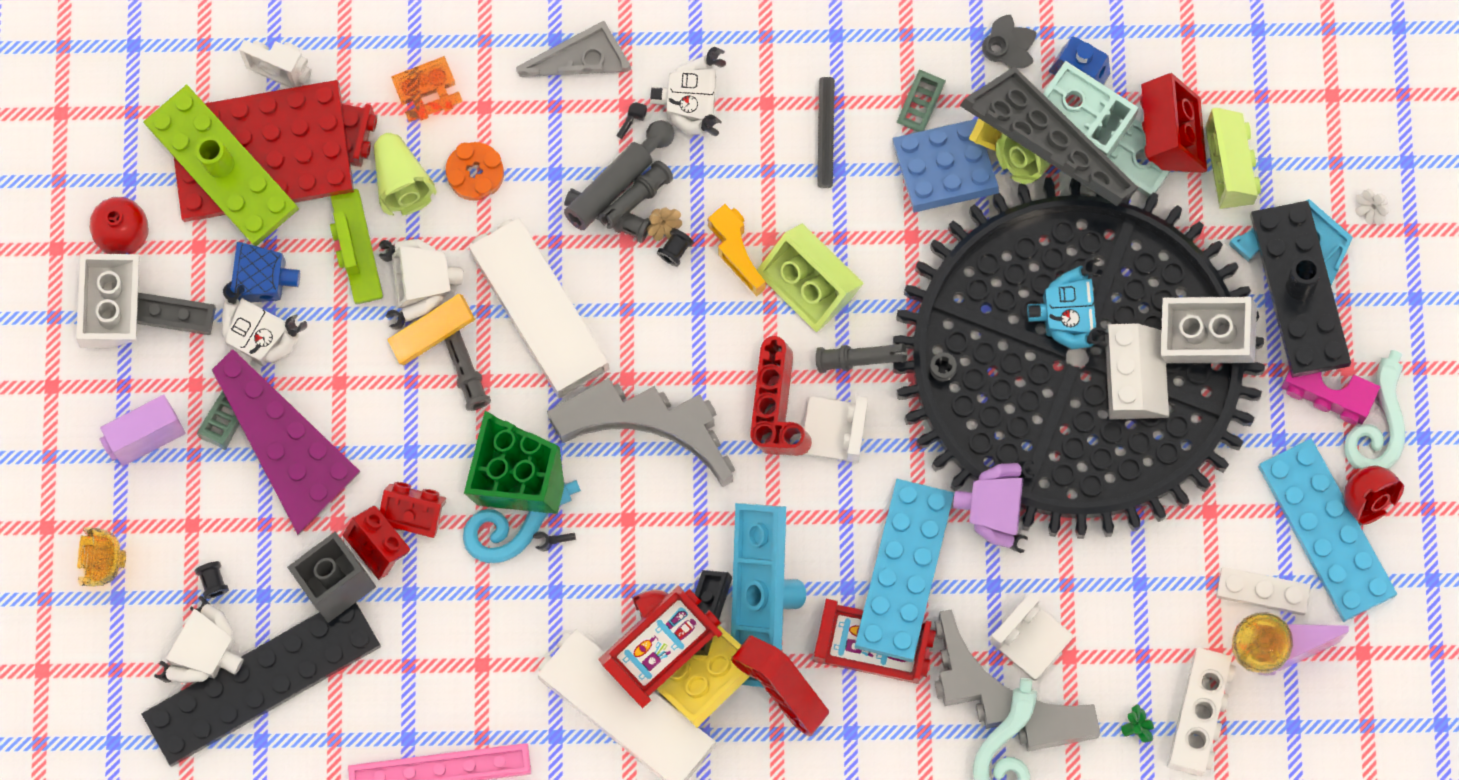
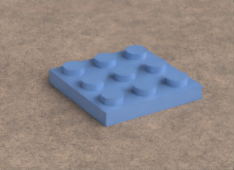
[892,119,999,213]

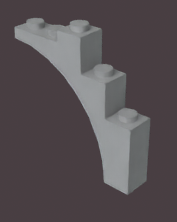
[547,378,735,487]
[934,609,1101,752]

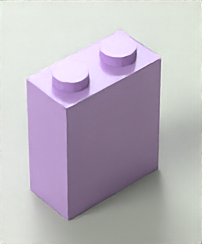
[99,394,186,466]

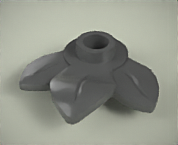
[982,14,1037,69]

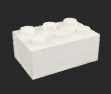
[1161,297,1257,363]

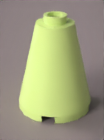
[374,133,437,216]
[996,133,1051,184]

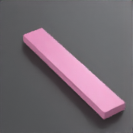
[348,743,531,780]

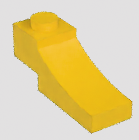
[707,204,766,297]

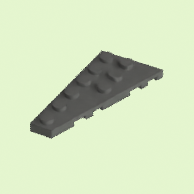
[960,66,1139,206]

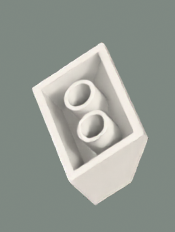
[76,254,140,348]
[1105,324,1169,419]

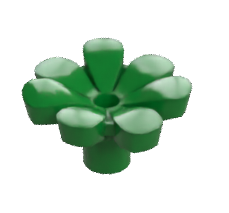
[1121,704,1154,743]

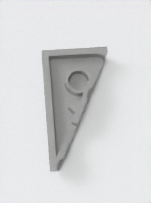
[516,21,631,77]

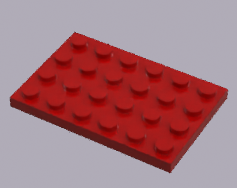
[174,80,354,222]

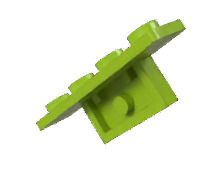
[330,189,383,304]

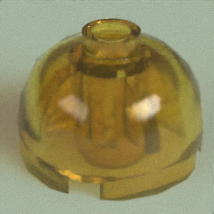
[77,527,126,587]
[1232,612,1293,674]

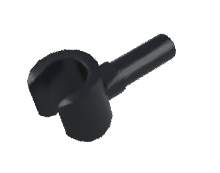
[616,102,647,139]
[533,532,576,552]

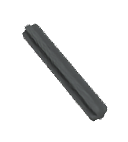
[817,77,835,188]

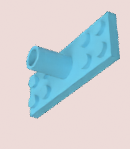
[731,503,806,688]

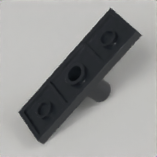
[1250,201,1351,378]

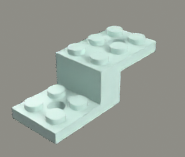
[1043,61,1171,197]

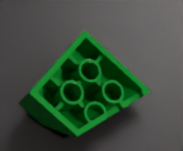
[464,411,564,514]

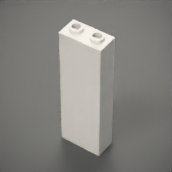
[469,218,609,399]
[537,629,716,780]

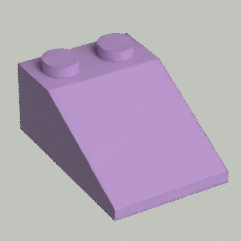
[1250,624,1349,675]

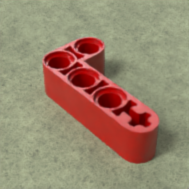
[750,336,812,456]
[731,635,829,736]

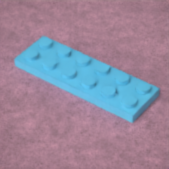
[1258,438,1397,623]
[855,479,954,662]

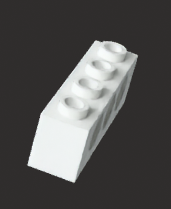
[1167,647,1236,776]

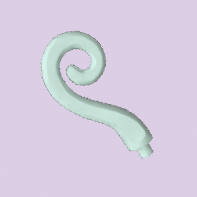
[1344,350,1405,469]
[973,678,1037,780]

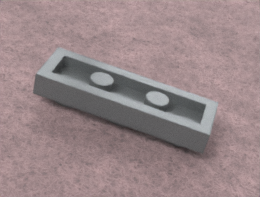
[137,292,216,335]

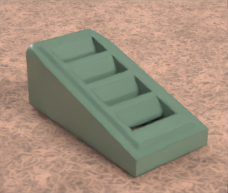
[896,69,946,132]
[197,391,239,450]

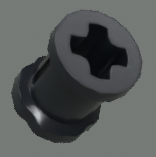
[657,228,694,267]
[195,561,229,599]

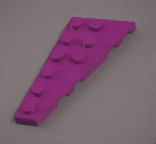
[212,349,360,535]

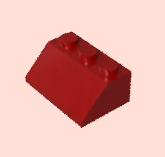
[1140,73,1207,173]

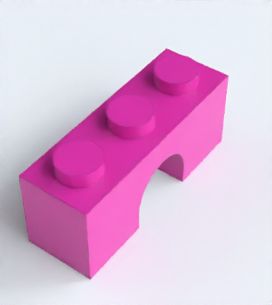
[1281,369,1381,424]

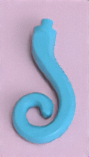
[463,480,581,563]

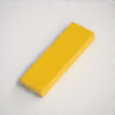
[387,294,475,366]

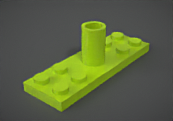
[143,84,299,246]

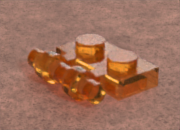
[391,56,463,122]

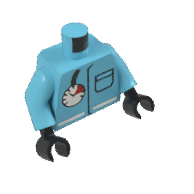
[1027,257,1108,350]

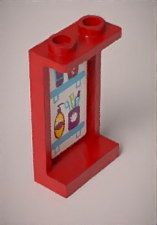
[598,585,723,709]
[813,599,936,684]

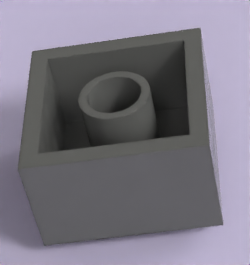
[287,531,376,623]

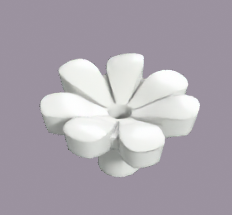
[1355,189,1389,225]

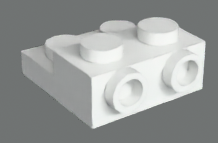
[239,40,312,88]

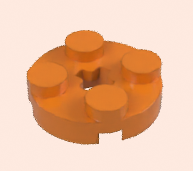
[446,142,504,201]

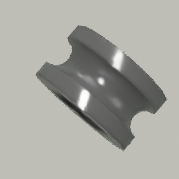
[930,352,957,382]

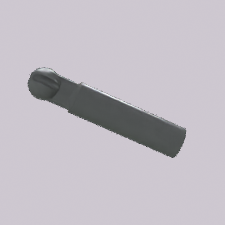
[564,120,674,230]

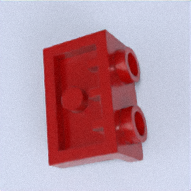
[342,104,377,167]
[379,482,446,538]
[343,506,410,580]

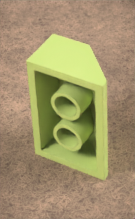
[1205,108,1261,209]
[757,223,864,332]

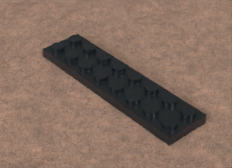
[141,603,381,767]

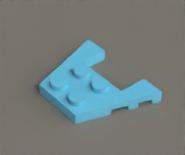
[1229,199,1353,285]

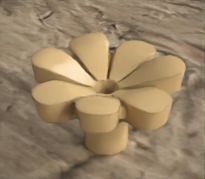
[647,207,682,241]

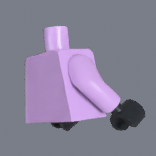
[953,460,1035,553]

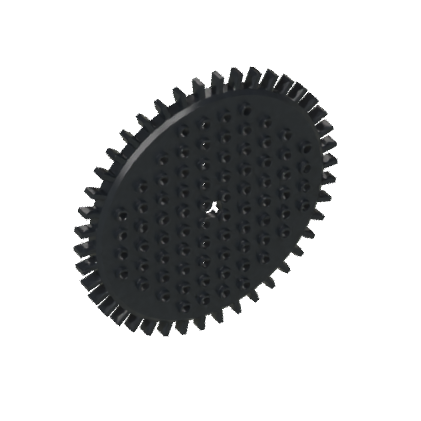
[893,177,1265,539]

